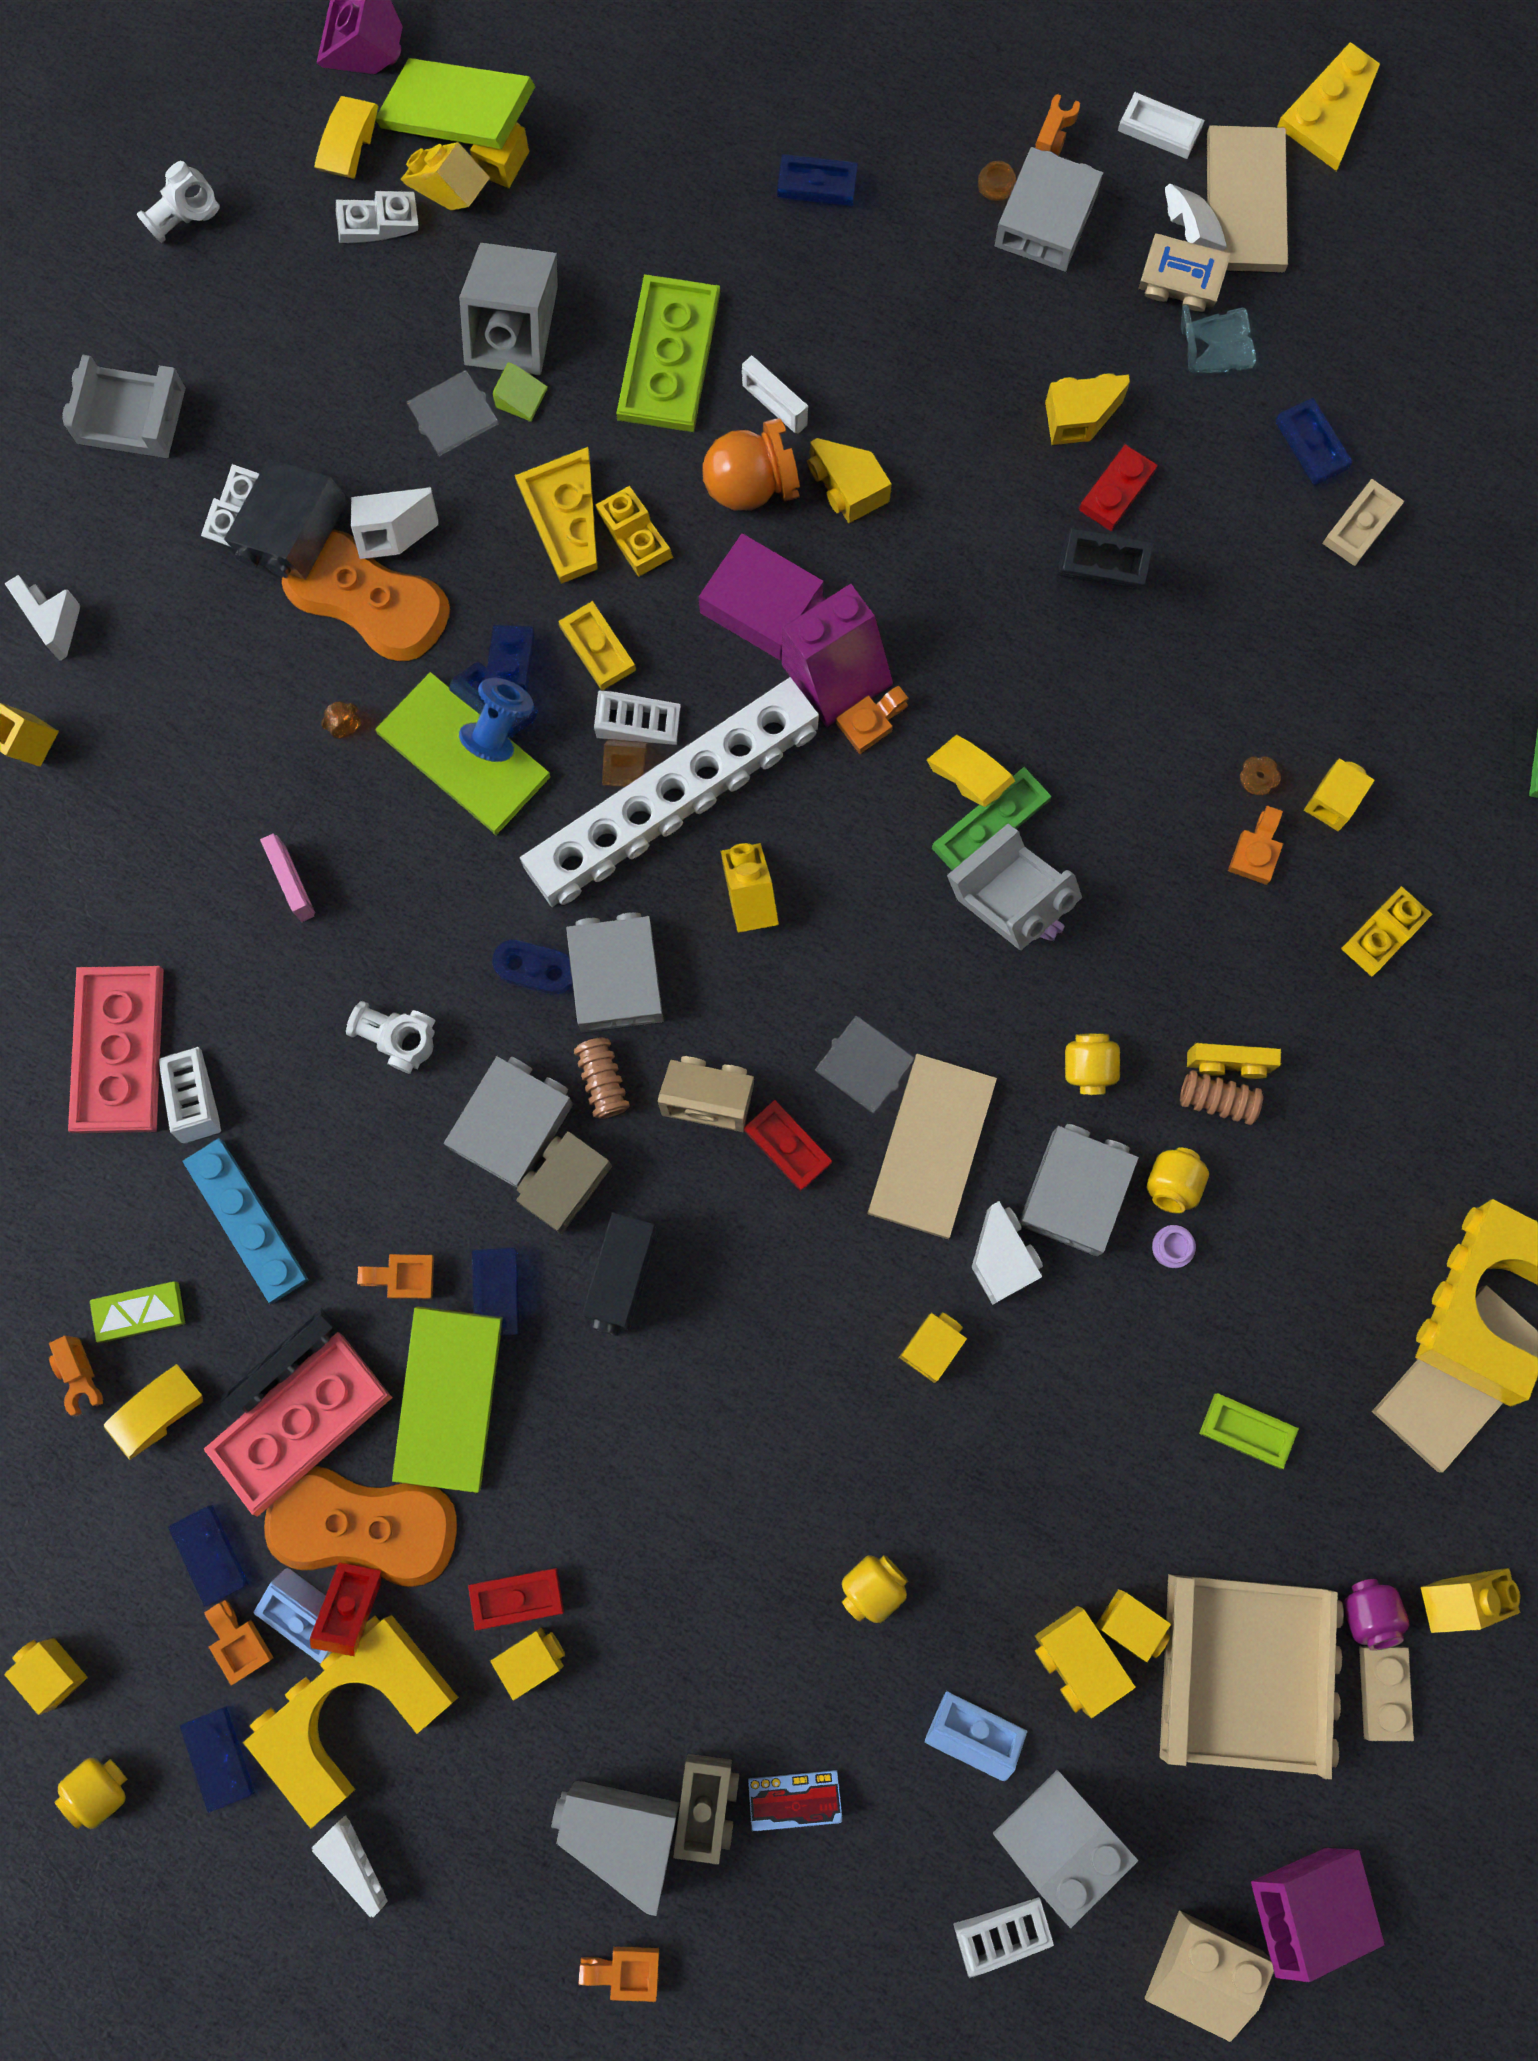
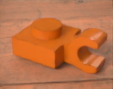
[1035,94,1080,156]
[836,686,908,754]
[1228,806,1283,885]
[357,1254,434,1299]
[49,1336,103,1416]
[204,1599,274,1685]
[579,1947,659,2002]

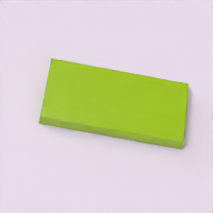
[376,58,535,149]
[617,274,720,432]
[375,672,551,835]
[392,1306,503,1493]

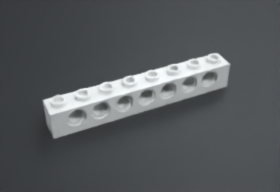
[520,677,819,907]

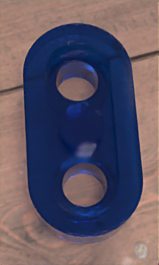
[492,940,573,995]

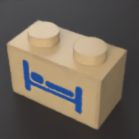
[1138,233,1231,312]

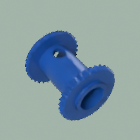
[459,678,534,762]

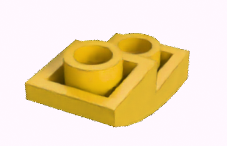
[314,96,378,179]
[595,486,673,577]
[927,735,1015,807]
[1341,886,1432,977]
[104,1364,203,1460]

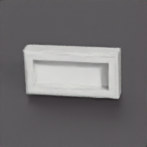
[1118,92,1204,159]
[742,355,808,434]

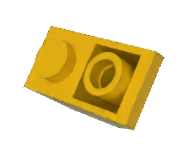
[401,142,490,210]
[1045,373,1130,445]
[807,438,892,523]
[721,843,779,933]
[1421,1568,1520,1633]

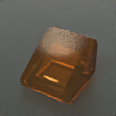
[602,739,647,787]

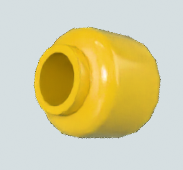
[1065,1034,1120,1095]
[1147,1148,1209,1213]
[842,1555,908,1623]
[55,1758,127,1829]

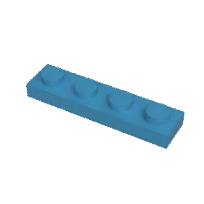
[182,1138,309,1304]

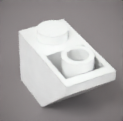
[351,487,438,559]
[972,1201,1043,1305]

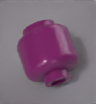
[1343,1579,1409,1651]

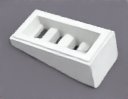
[594,691,681,745]
[159,1047,221,1143]
[312,1815,388,1917]
[953,1897,1054,1978]

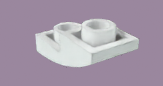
[1165,184,1227,251]
[336,191,418,243]
[201,464,259,547]

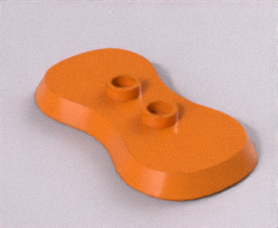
[282,530,450,661]
[264,1466,457,1587]

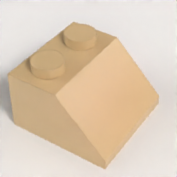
[658,1056,754,1132]
[1145,1910,1274,2042]

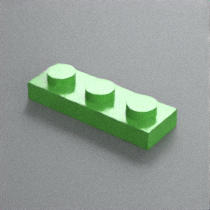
[932,767,1051,871]

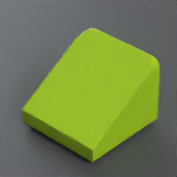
[493,362,547,421]

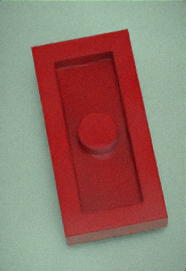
[1079,444,1158,531]
[744,1100,832,1191]
[310,1562,382,1657]
[468,1568,564,1630]

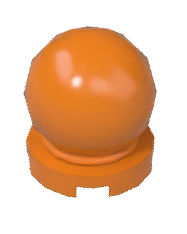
[703,418,800,510]

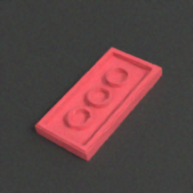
[68,966,164,1133]
[204,1332,392,1516]

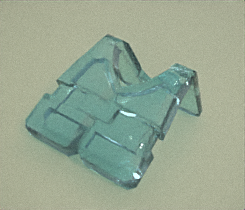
[1181,305,1256,373]

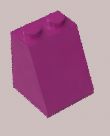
[782,584,893,728]

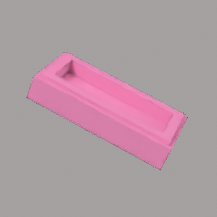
[260,833,315,922]

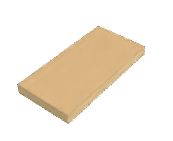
[1207,126,1288,272]
[868,1054,997,1239]
[1372,1285,1538,1472]

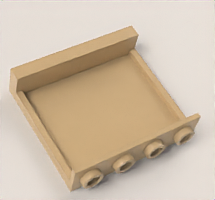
[1160,1574,1343,1779]

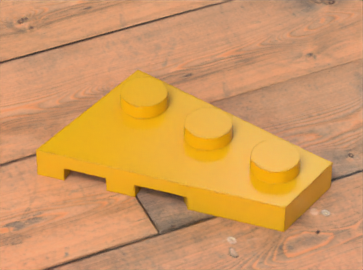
[1277,42,1380,171]
[515,447,598,584]

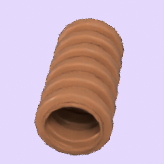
[574,1037,630,1119]
[1180,1070,1263,1125]

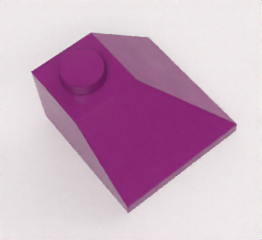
[317,0,403,74]

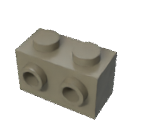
[516,1131,612,1235]
[673,1754,739,1864]

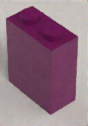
[699,533,826,660]
[1251,1848,1384,1982]

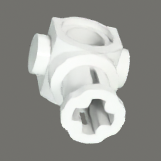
[137,161,220,243]
[346,1001,435,1074]

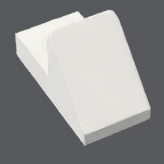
[5,575,80,661]

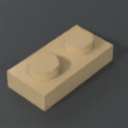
[1322,479,1404,566]
[1359,1646,1414,1741]

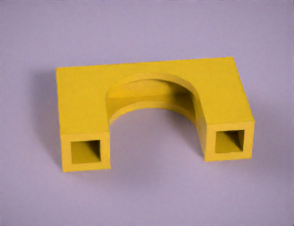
[1415,1199,1538,1407]
[243,1615,459,1829]

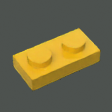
[558,601,636,691]
[1187,1043,1281,1079]

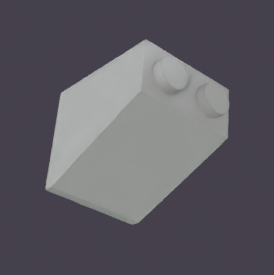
[459,243,558,375]
[993,1770,1138,1928]
[551,1780,680,1916]

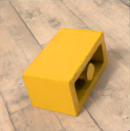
[1035,1606,1136,1718]

